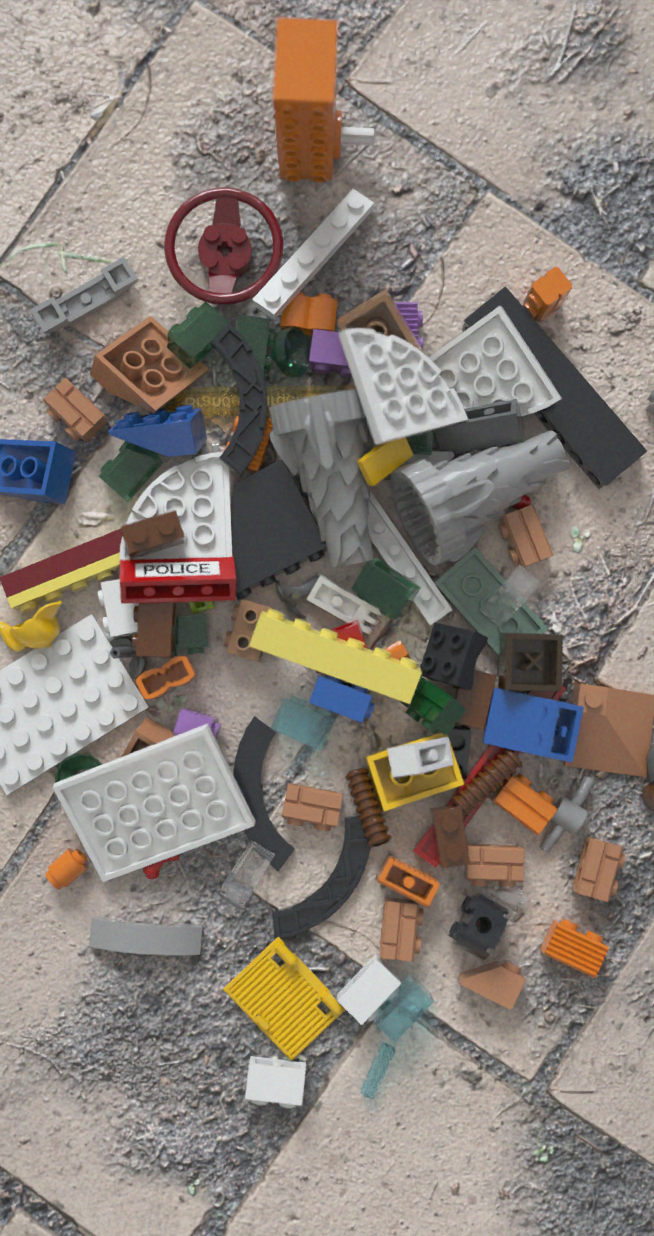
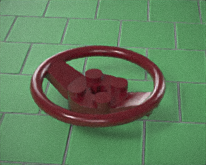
[164,188,284,305]

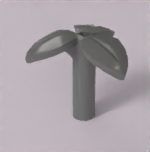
[276,575,319,619]
[110,637,147,679]

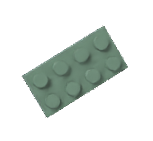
[434,547,548,657]

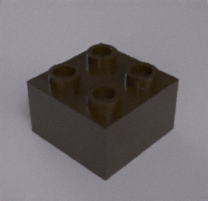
[498,633,563,691]

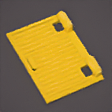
[223,936,346,1061]

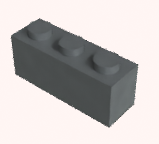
[434,399,524,456]

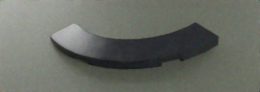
[211,323,267,477]
[233,716,295,872]
[272,815,371,939]

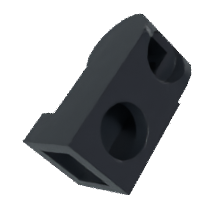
[448,726,471,779]

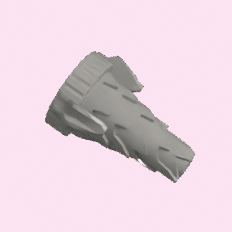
[269,389,377,568]
[390,430,571,565]

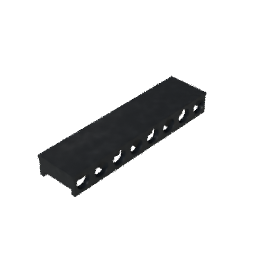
[462,286,647,489]

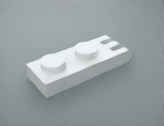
[307,575,384,635]

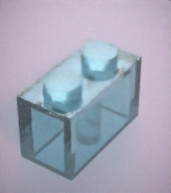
[270,695,335,751]
[373,974,434,1043]

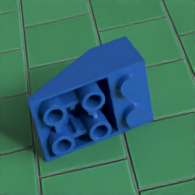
[108,405,207,457]
[483,688,584,763]

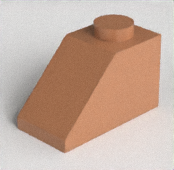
[457,961,526,1010]

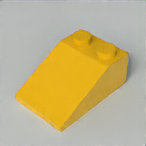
[364,732,464,811]

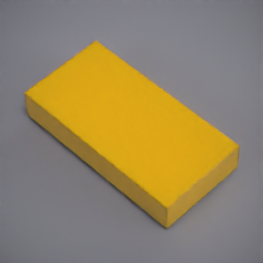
[356,437,413,486]

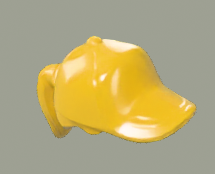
[0,600,62,652]

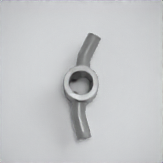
[540,776,594,853]

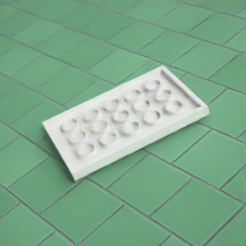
[0,614,150,795]
[53,724,255,882]

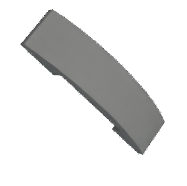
[30,257,138,334]
[89,917,203,955]

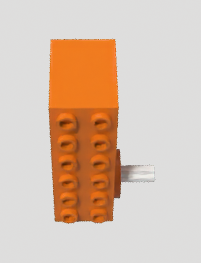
[273,17,374,183]

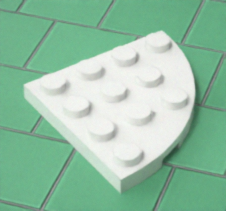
[429,306,562,416]
[339,328,468,445]
[119,452,232,563]

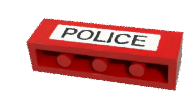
[119,557,236,604]

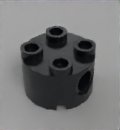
[448,893,510,960]

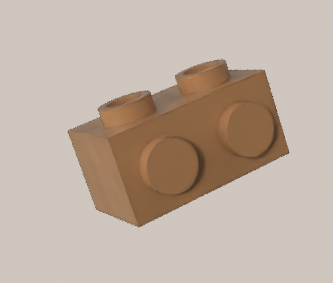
[223,599,274,662]

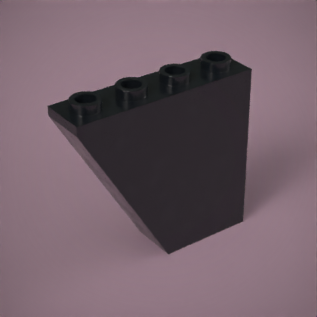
[231,459,327,601]

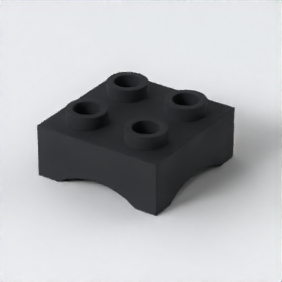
[420,623,488,691]

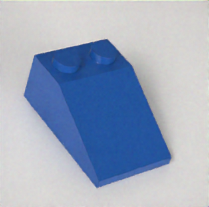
[0,439,76,504]

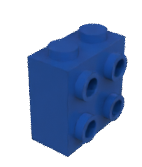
[309,674,375,723]

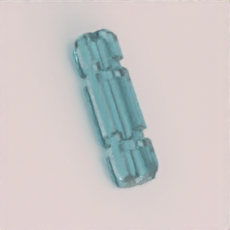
[361,1042,395,1099]

